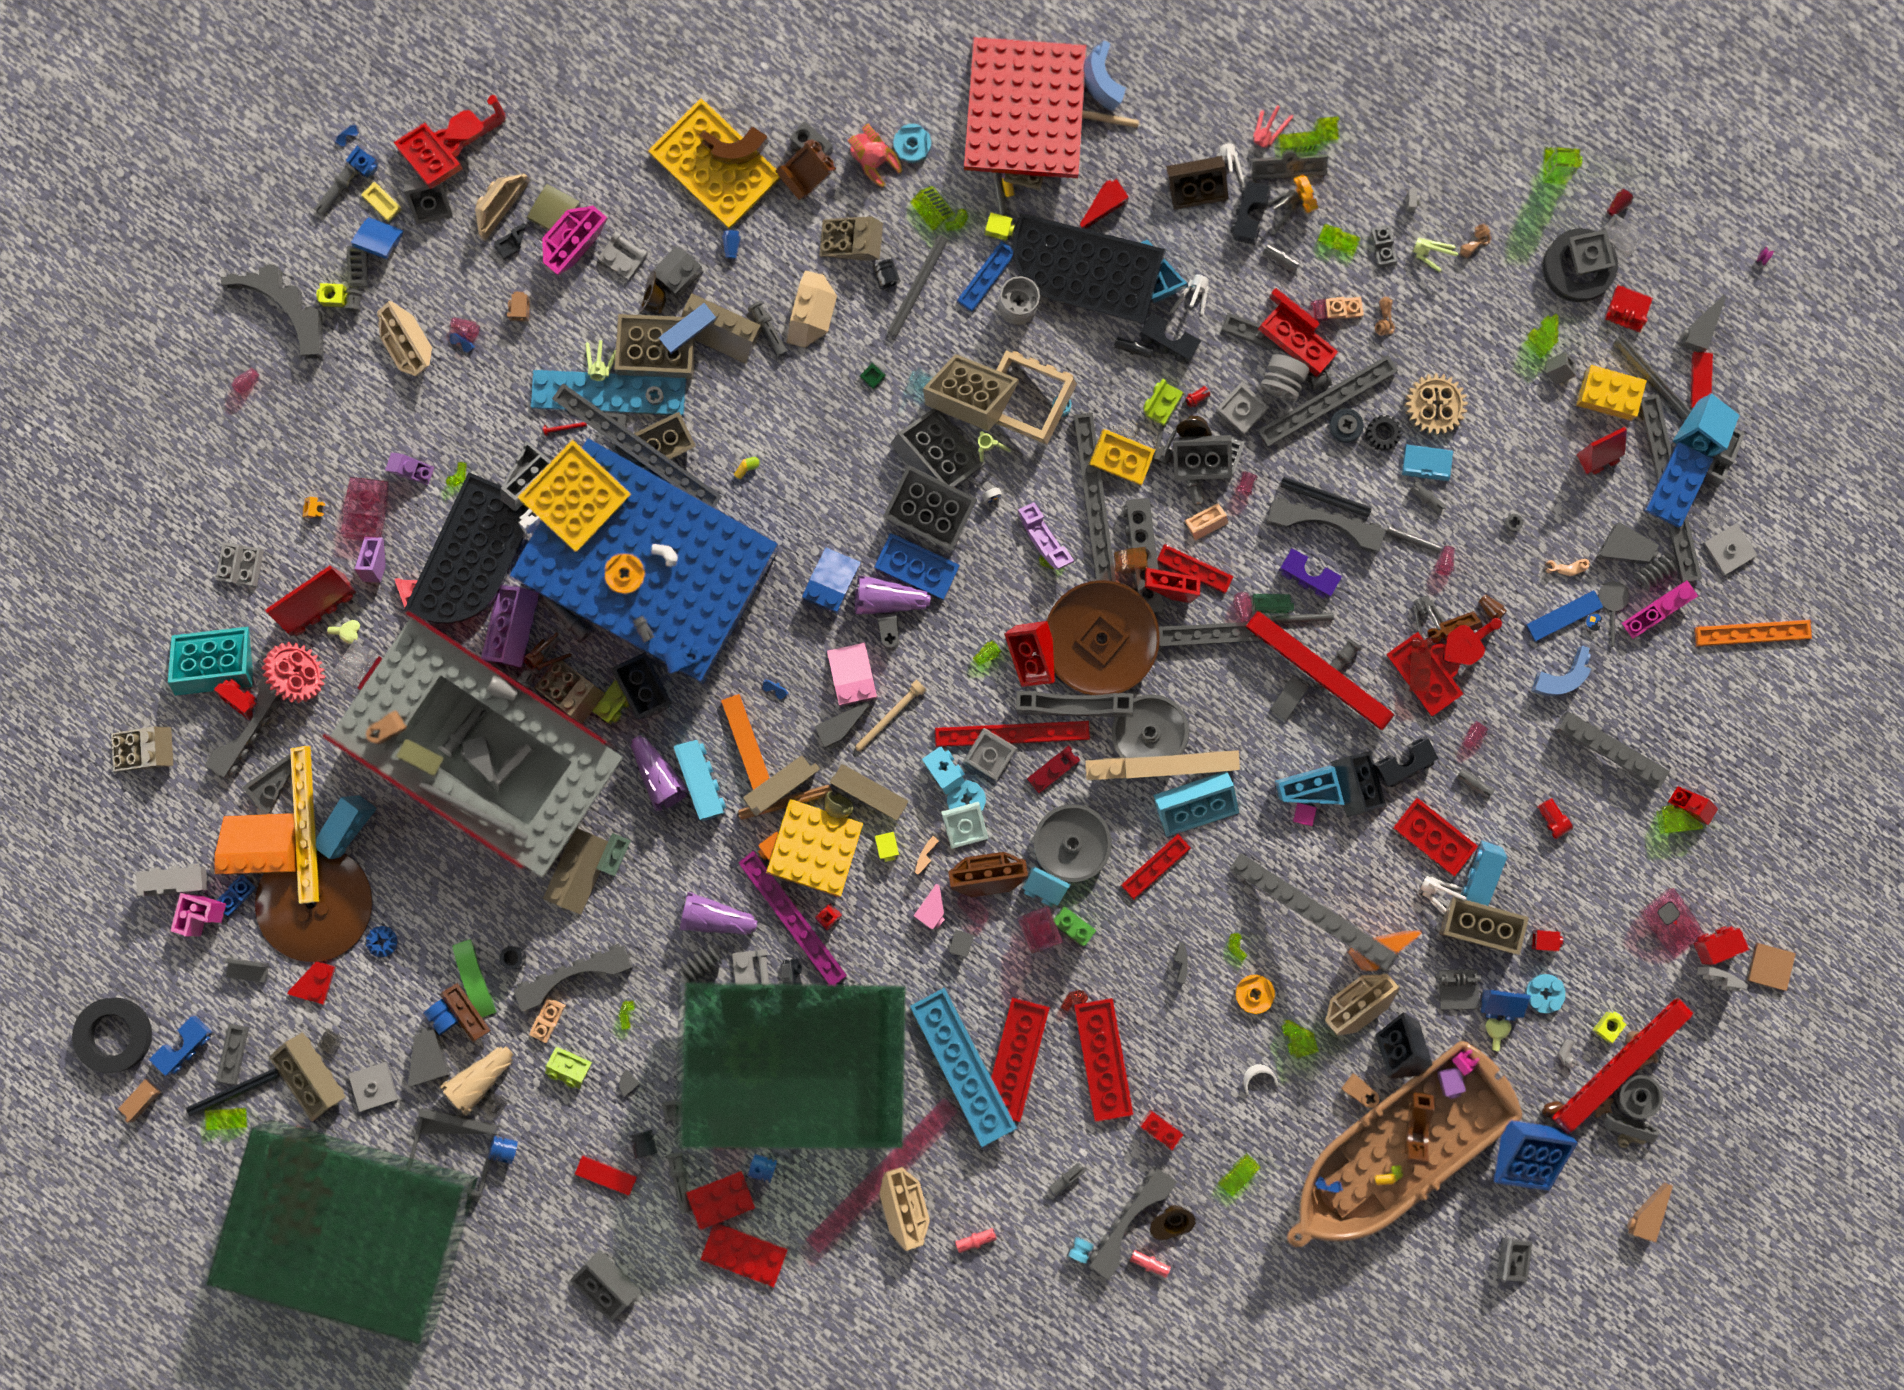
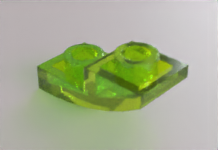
[1317,223,1361,257]
[205,1107,247,1131]
[1218,1153,1261,1197]

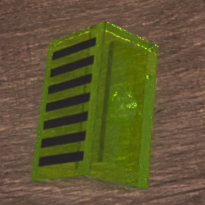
[1278,131,1321,155]
[910,185,956,231]

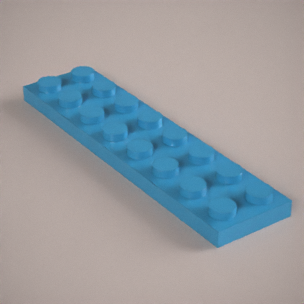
[531,370,686,416]
[910,988,1017,1147]

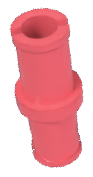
[955,1228,997,1253]
[1130,1250,1171,1278]

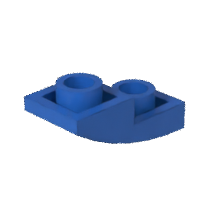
[216,874,256,917]

